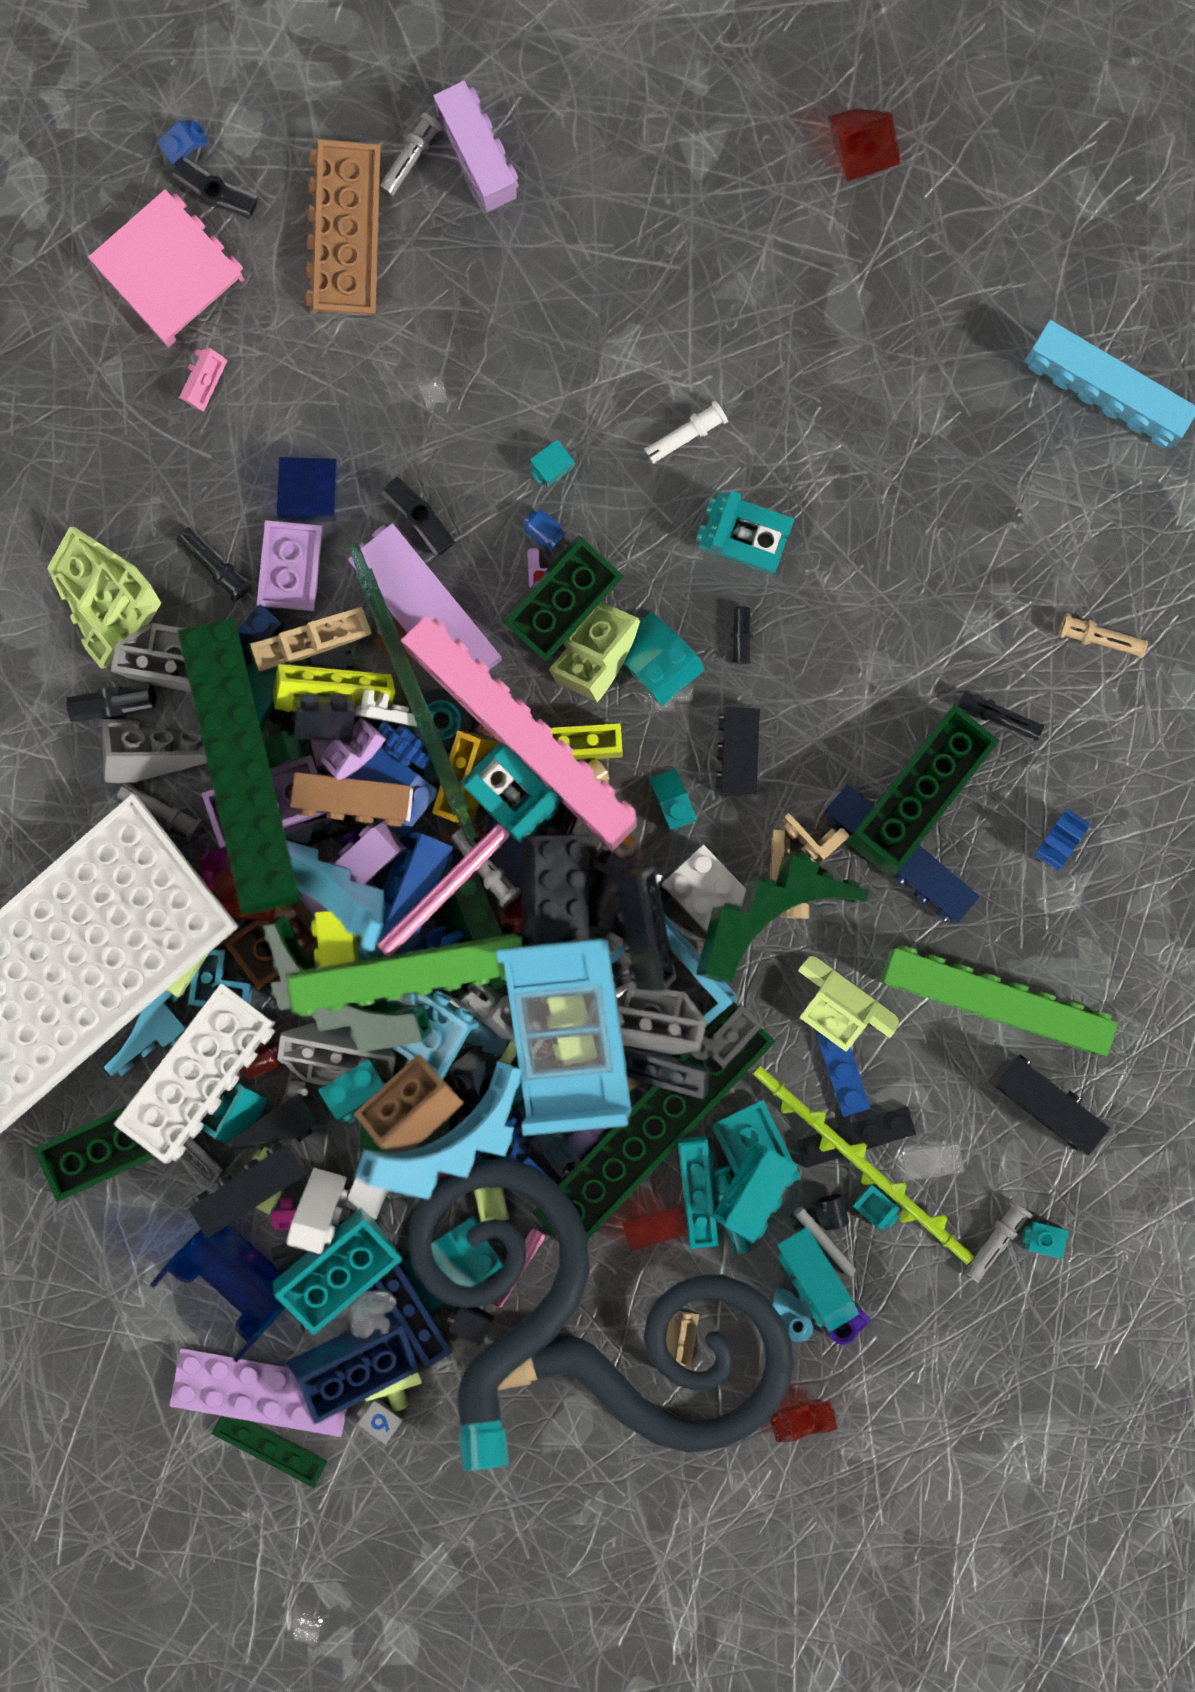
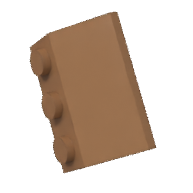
[354,1054,463,1153]

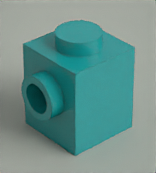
[1021,1221,1069,1259]

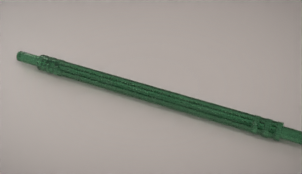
[348,543,478,841]

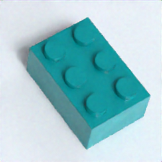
[711,1141,798,1243]
[777,1227,859,1332]

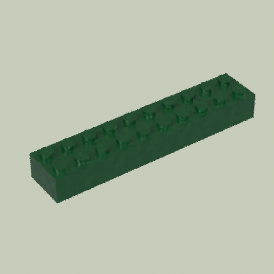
[177,618,300,916]
[532,1002,776,1240]

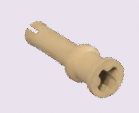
[1058,612,1148,658]

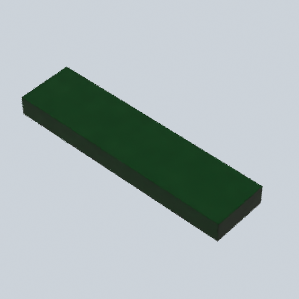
[211,1416,328,1488]

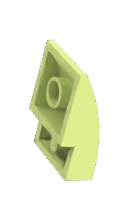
[549,602,640,702]

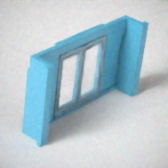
[496,939,631,1135]

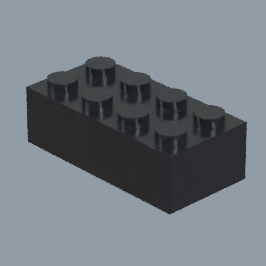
[522,834,589,947]

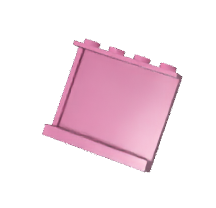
[88,189,244,347]

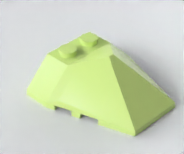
[47,526,161,669]

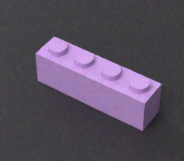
[299,822,406,918]

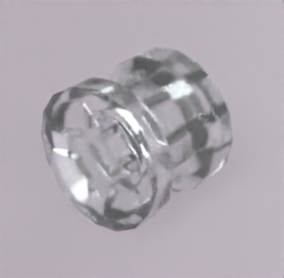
[418,374,448,409]
[292,1611,324,1647]

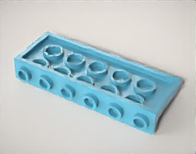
[314,935,479,1079]

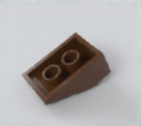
[224,899,318,992]

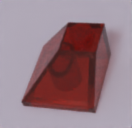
[828,108,901,182]

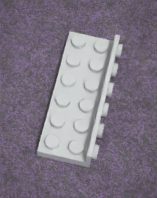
[114,983,275,1164]

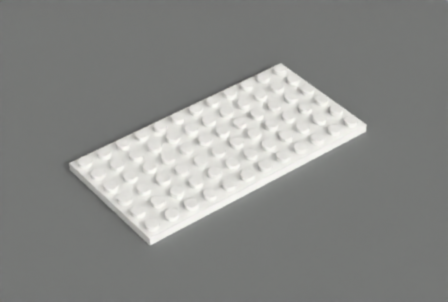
[0,794,238,1134]

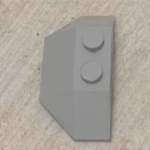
[111,623,191,692]
[586,983,706,1055]
[277,1022,396,1086]

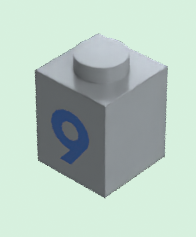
[357,1398,404,1445]

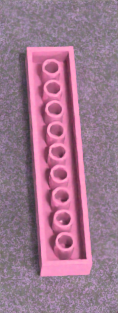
[401,616,637,851]

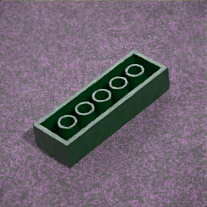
[846,704,1000,878]

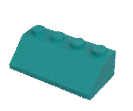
[273,1207,402,1336]

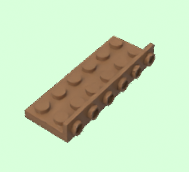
[305,139,380,316]

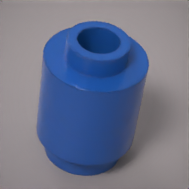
[522,509,566,551]

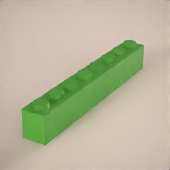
[285,933,522,1016]

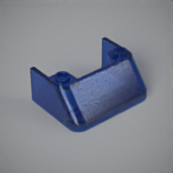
[150,1225,286,1363]

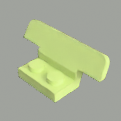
[798,956,899,1052]

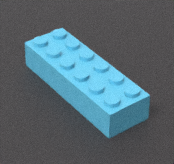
[1024,320,1195,448]

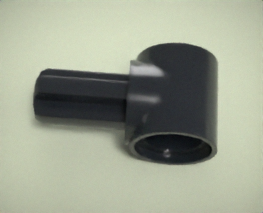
[790,1194,849,1230]

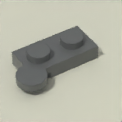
[691,1005,763,1068]

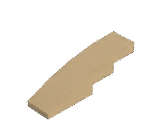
[248,607,372,674]

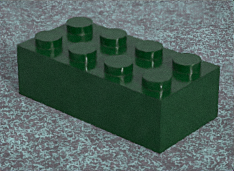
[501,535,624,662]
[33,1105,156,1202]

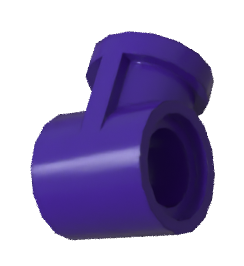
[826,1301,871,1345]

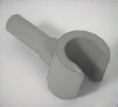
[287,1079,308,1099]

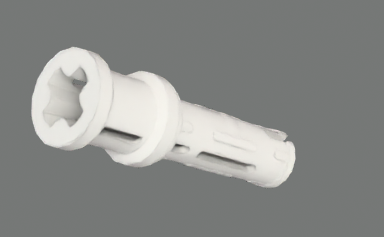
[644,400,728,464]

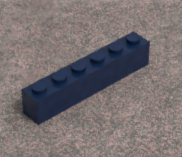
[823,784,980,924]

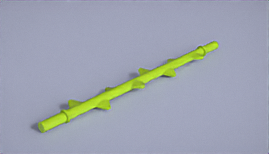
[752,1065,974,1265]

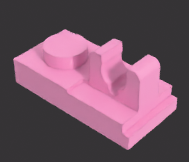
[179,347,228,411]

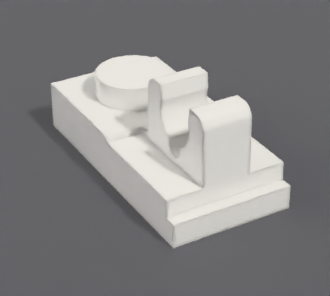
[355,690,419,727]

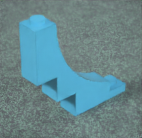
[287,841,384,951]

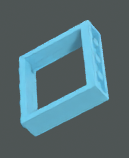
[586,914,738,1057]

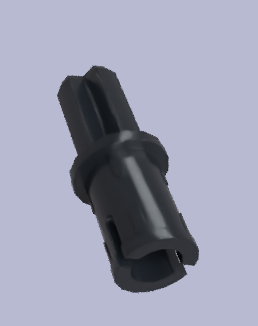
[730,606,753,664]

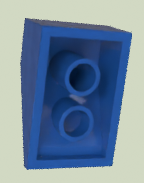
[333,746,439,837]

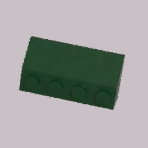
[433,871,507,993]

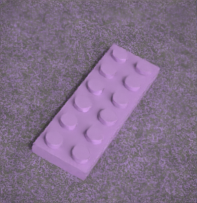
[169,1348,347,1437]

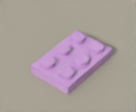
[257,520,323,612]

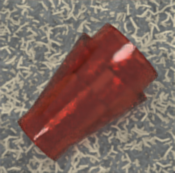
[242,1041,282,1079]

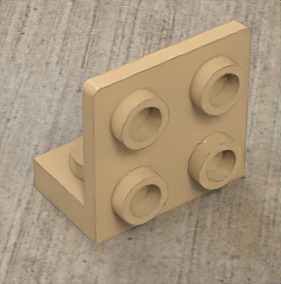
[781,813,849,863]

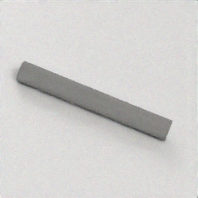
[794,1207,856,1277]

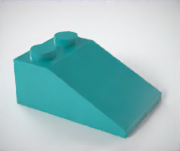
[623,612,705,707]
[401,1215,504,1312]

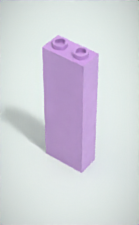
[348,523,502,670]

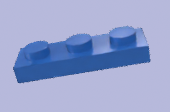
[816,1033,870,1117]

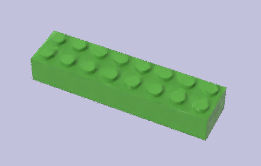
[879,945,1118,1056]

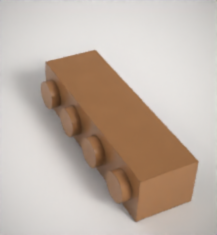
[290,773,414,827]

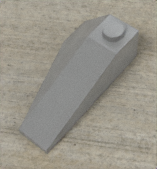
[102,719,207,783]

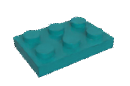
[711,1099,801,1182]

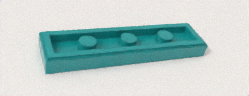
[678,1136,718,1249]

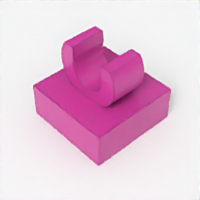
[271,1198,297,1230]

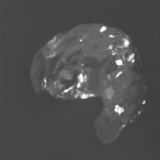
[348,1291,396,1338]

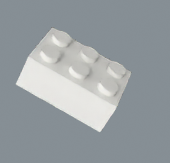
[661,844,746,933]

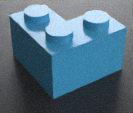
[188,949,254,1007]

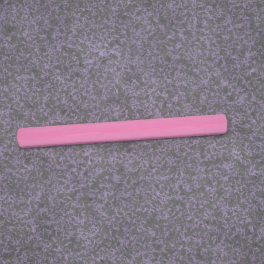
[378,824,510,957]

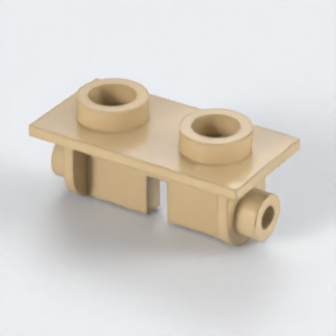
[666,1311,700,1370]

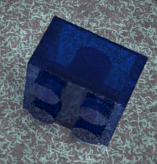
[277,457,339,522]

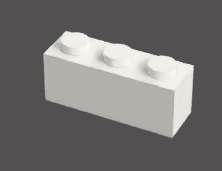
[287,1168,349,1254]

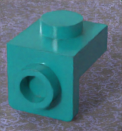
[852,1184,899,1231]

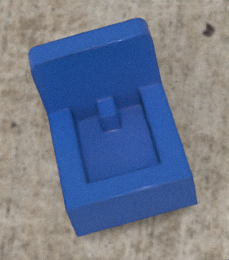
[157,120,209,165]

